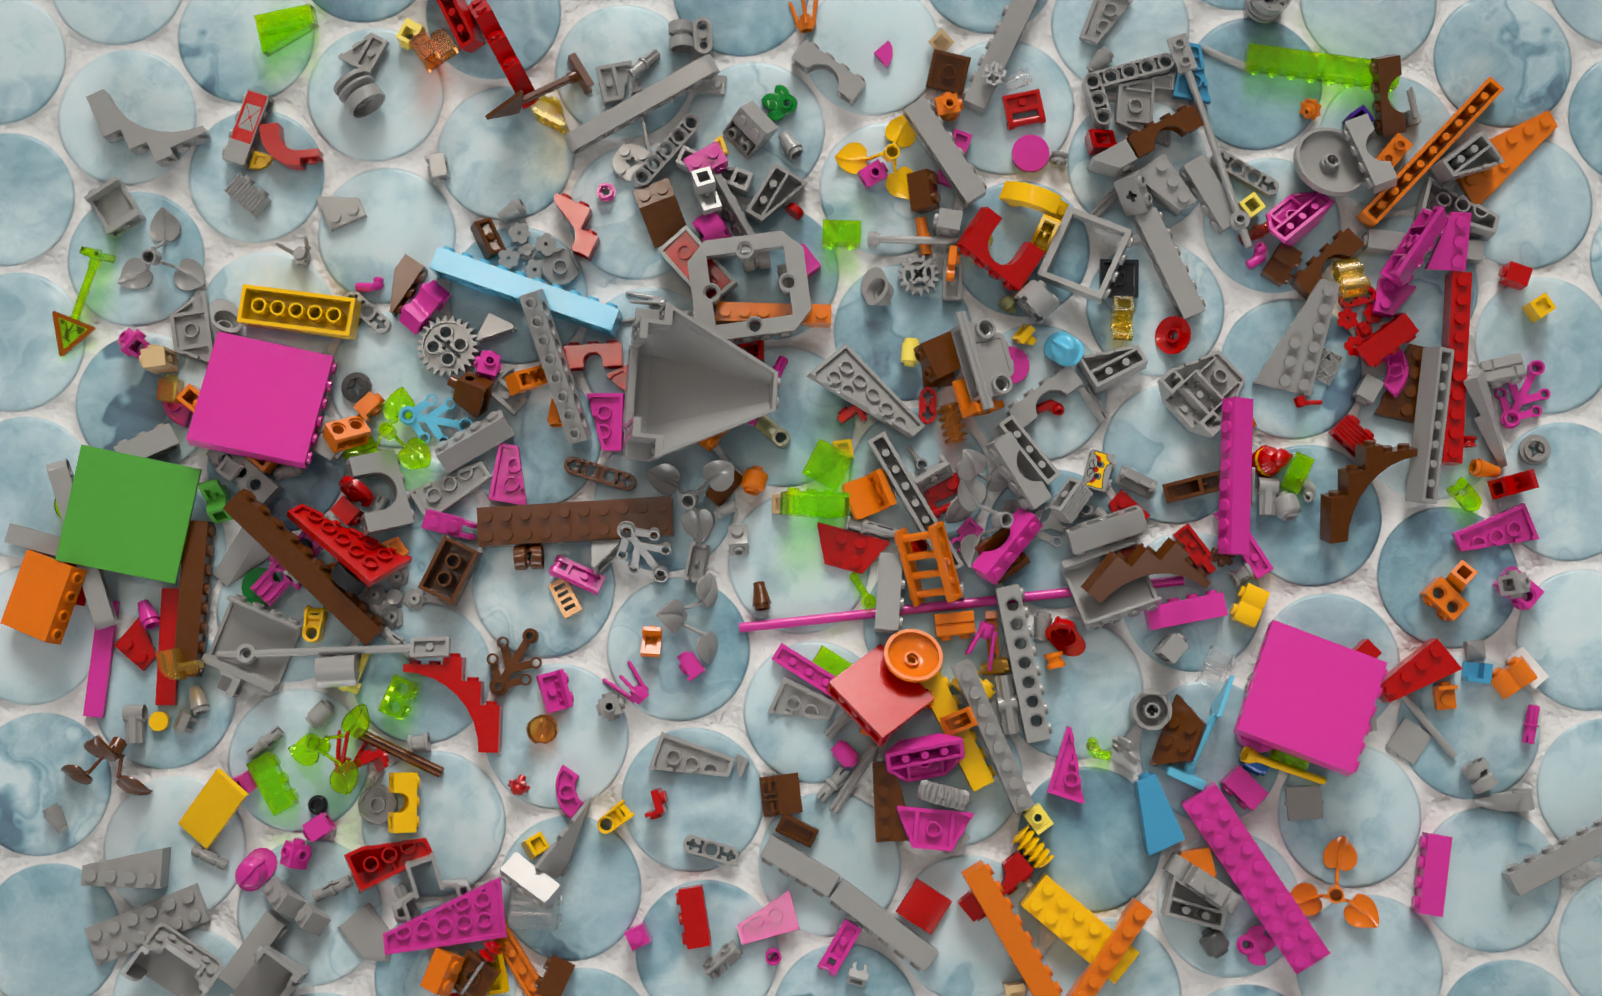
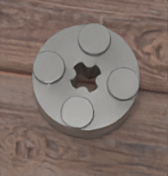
[1014,280,1060,324]
[1129,691,1172,730]

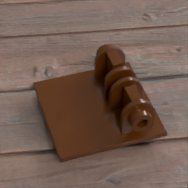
[759,773,803,817]

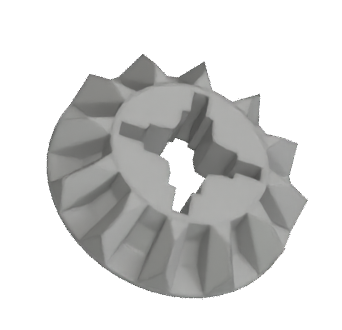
[1519,435,1551,466]

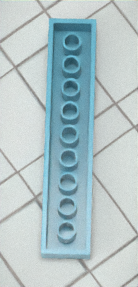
[429,246,623,338]

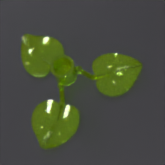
[343,387,431,470]
[288,704,370,796]

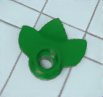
[761,85,798,122]

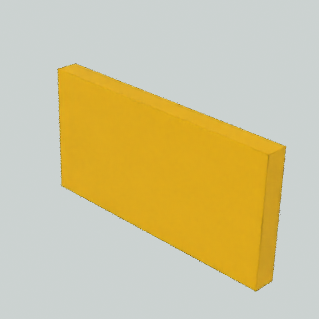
[178,768,248,849]

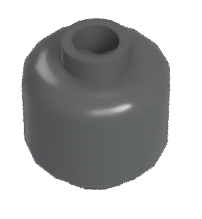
[1199,927,1230,958]

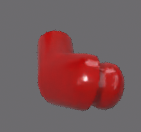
[1036,399,1064,416]

